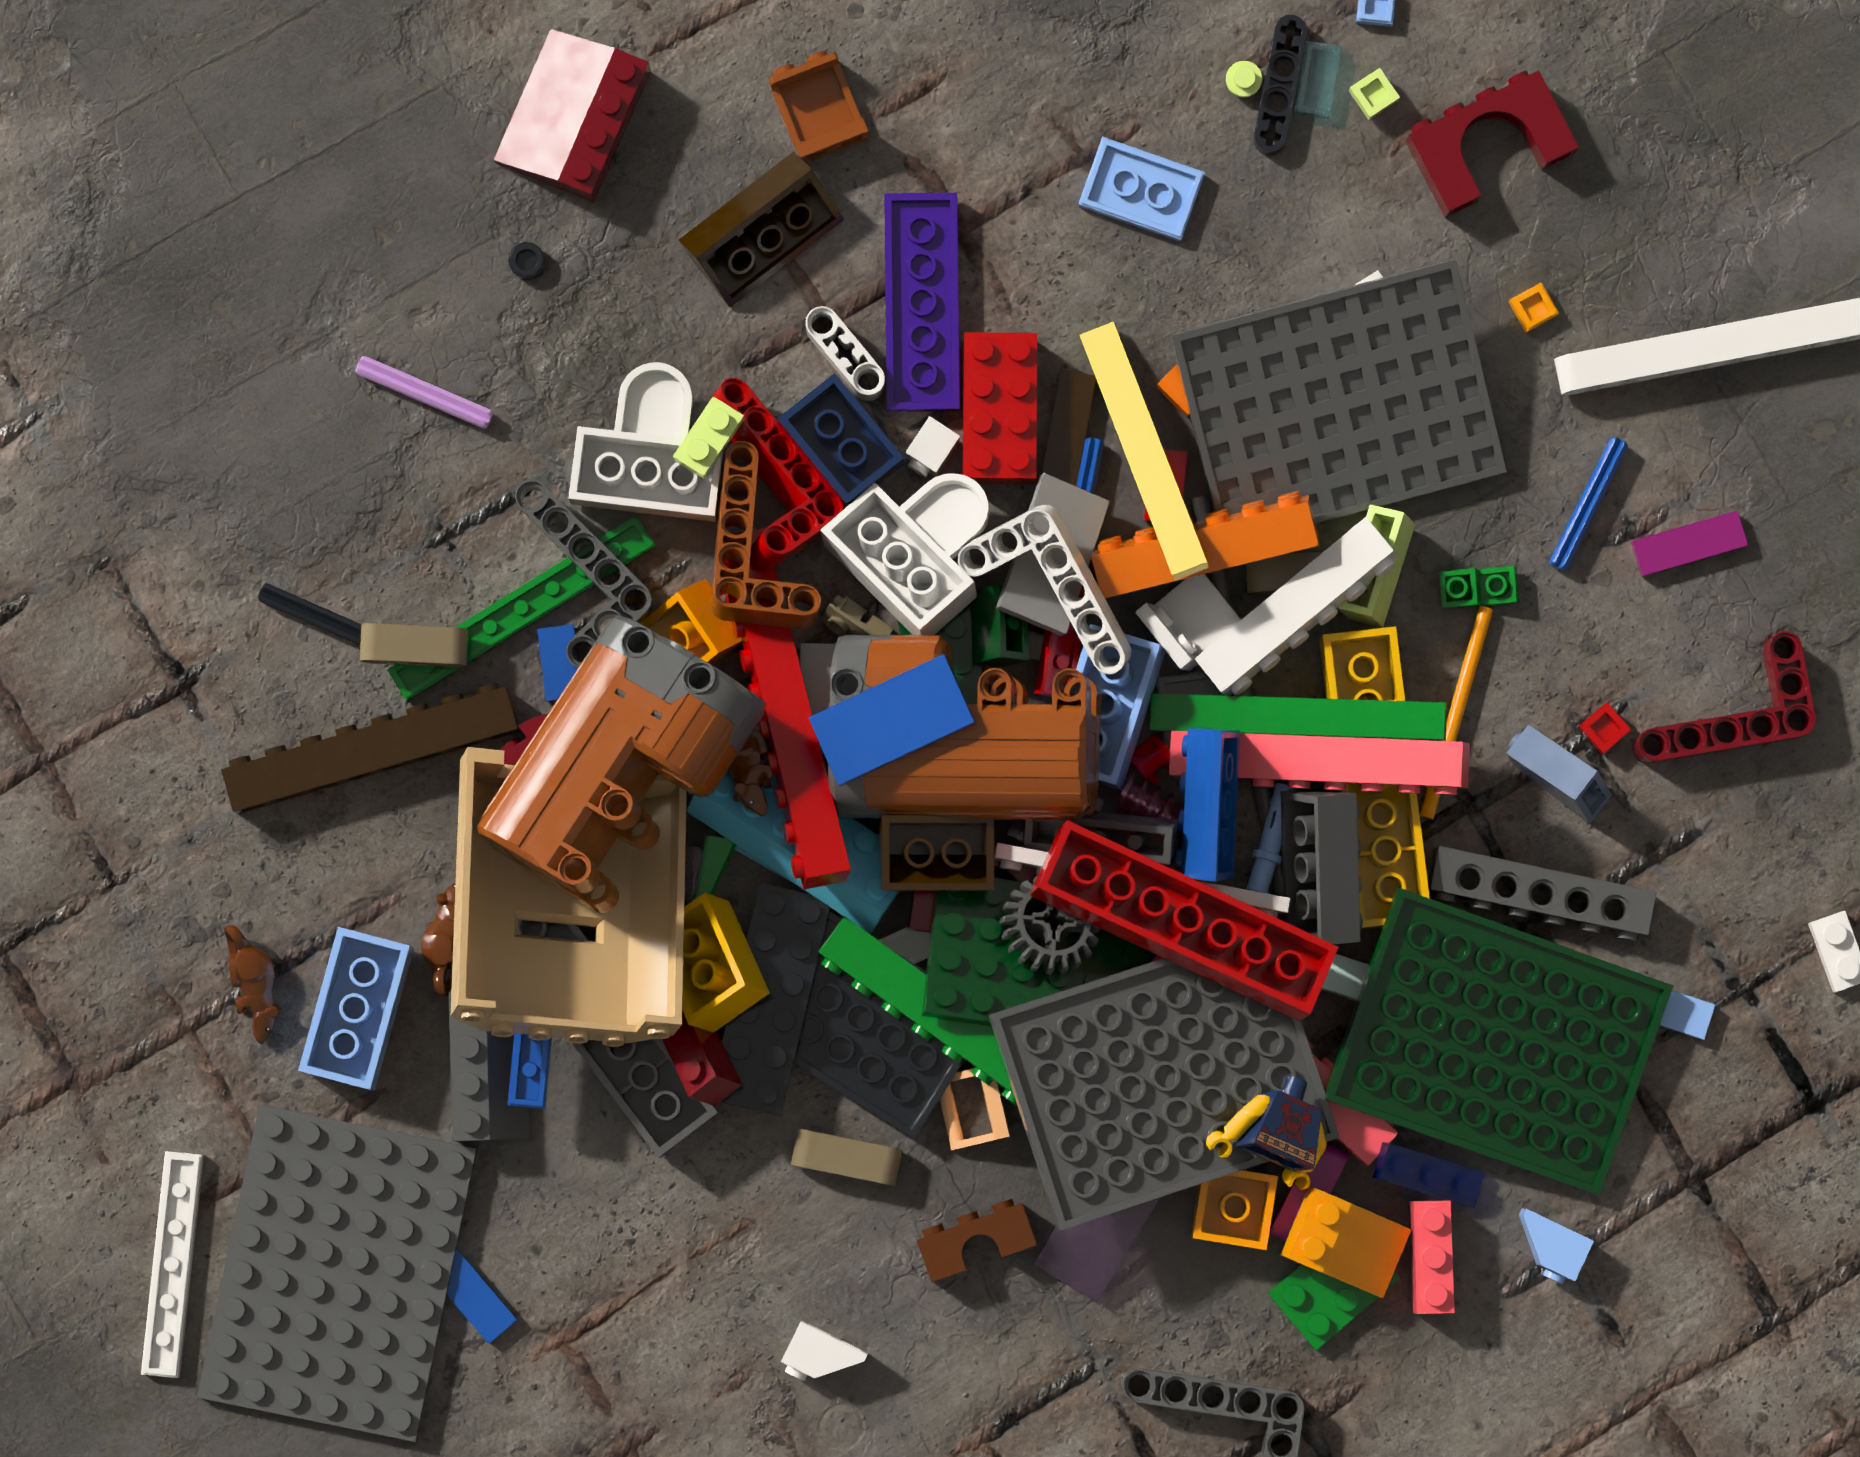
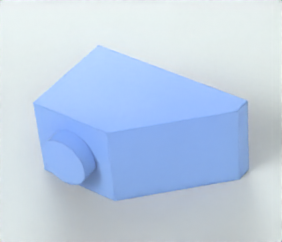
[1519,1208,1594,1285]

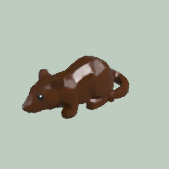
[728,723,773,817]
[421,883,456,997]
[223,925,281,1044]

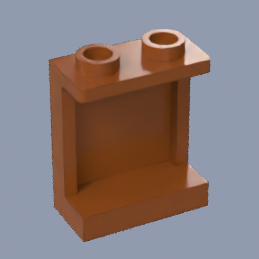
[768,51,869,163]

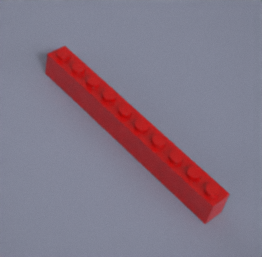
[723,528,851,890]

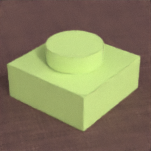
[1349,68,1400,120]

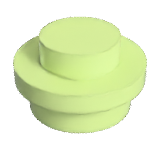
[1226,61,1262,98]

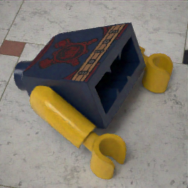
[1206,1076,1327,1190]

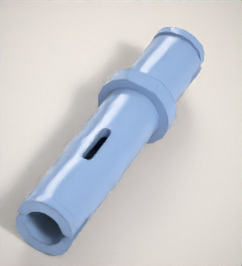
[1246,783,1297,894]

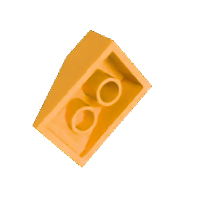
[1280,1186,1411,1298]

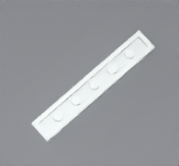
[141,1151,204,1378]

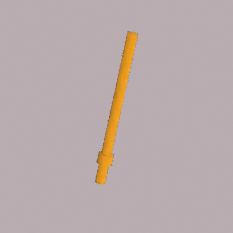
[1420,606,1493,820]

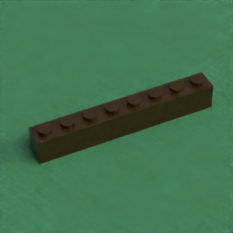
[221,683,520,814]

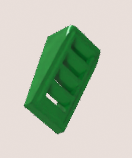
[695,835,735,899]

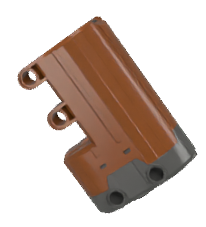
[477,616,766,913]
[828,635,1102,821]

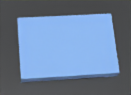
[1078,136,1205,242]

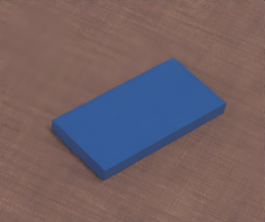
[808,654,976,787]

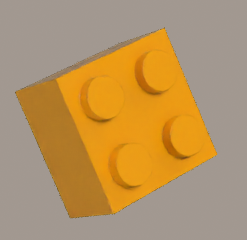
[1190,1170,1278,1250]

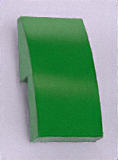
[1439,566,1520,609]

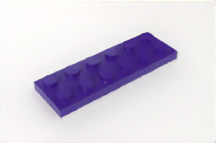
[884,193,960,412]

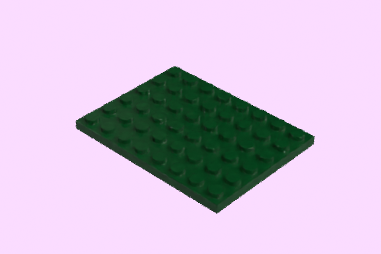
[1324,887,1674,1195]

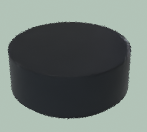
[508,242,546,280]

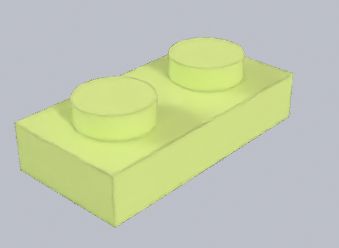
[673,396,744,479]

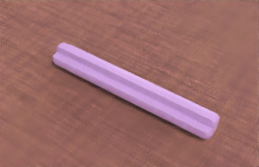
[356,356,493,429]

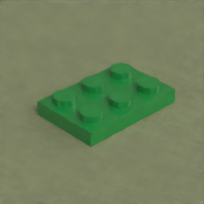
[1267,1264,1400,1351]

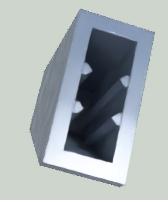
[1506,725,1612,824]

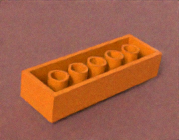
[1091,491,1319,598]

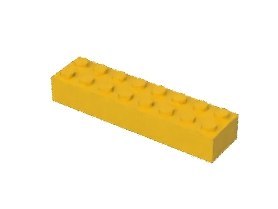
[1319,626,1430,930]

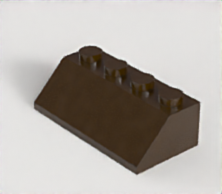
[679,152,844,308]

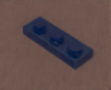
[1372,1142,1485,1208]

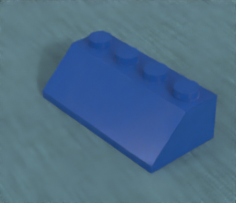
[1177,728,1240,882]

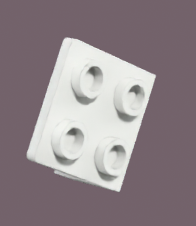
[1135,574,1242,671]

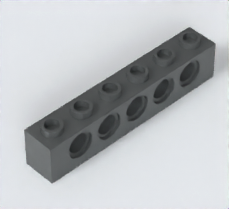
[1428,846,1657,942]

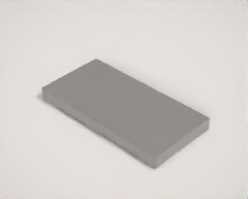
[996,473,1110,636]

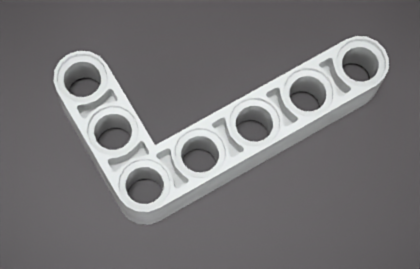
[958,504,1131,674]

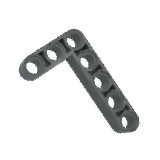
[515,480,654,669]
[1121,1368,1304,1457]

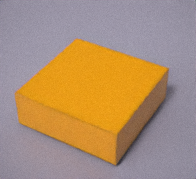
[1508,282,1559,333]

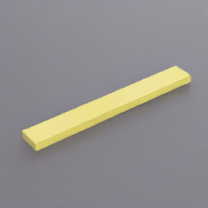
[1080,322,1209,581]

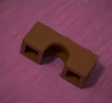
[917,1198,1037,1283]

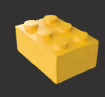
[682,893,770,1033]

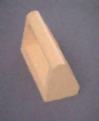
[940,1068,1010,1150]

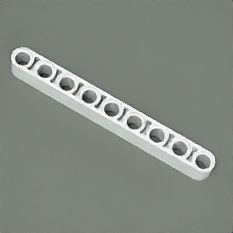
[1554,298,1860,396]

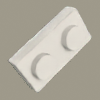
[1808,911,1860,993]

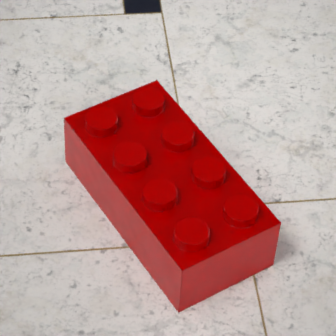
[962,332,1037,485]

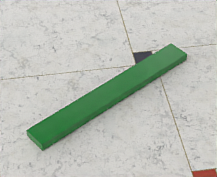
[387,515,656,702]
[1150,693,1447,741]

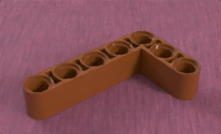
[711,441,821,629]

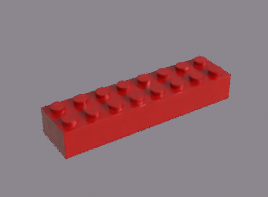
[1030,820,1339,1021]

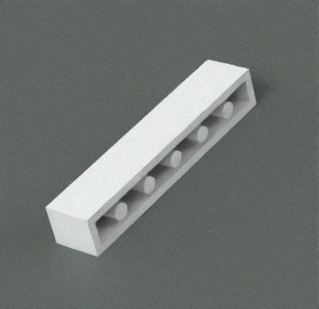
[1195,517,1399,696]

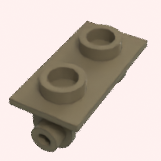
[821,595,896,636]

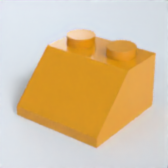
[641,578,742,665]

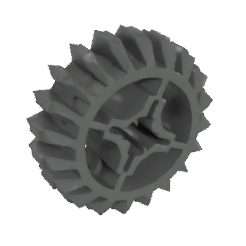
[1000,876,1101,975]

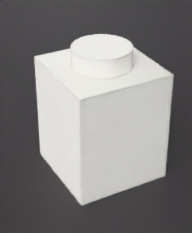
[905,416,960,477]

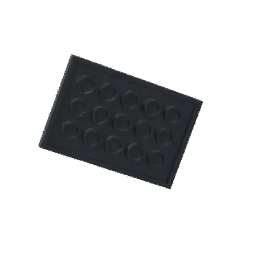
[794,911,964,1140]

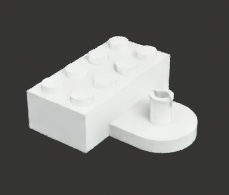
[568,362,726,522]
[820,473,989,635]

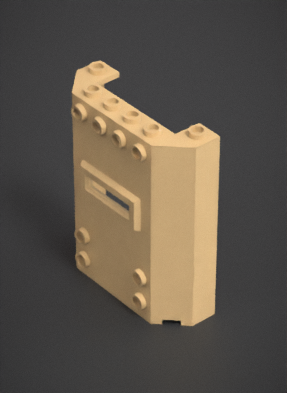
[450,747,686,1047]

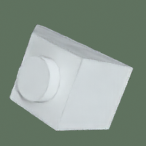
[781,1320,868,1381]

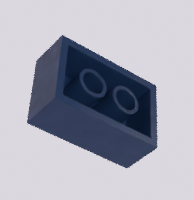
[778,373,904,508]

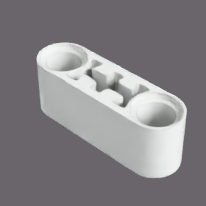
[806,306,885,401]

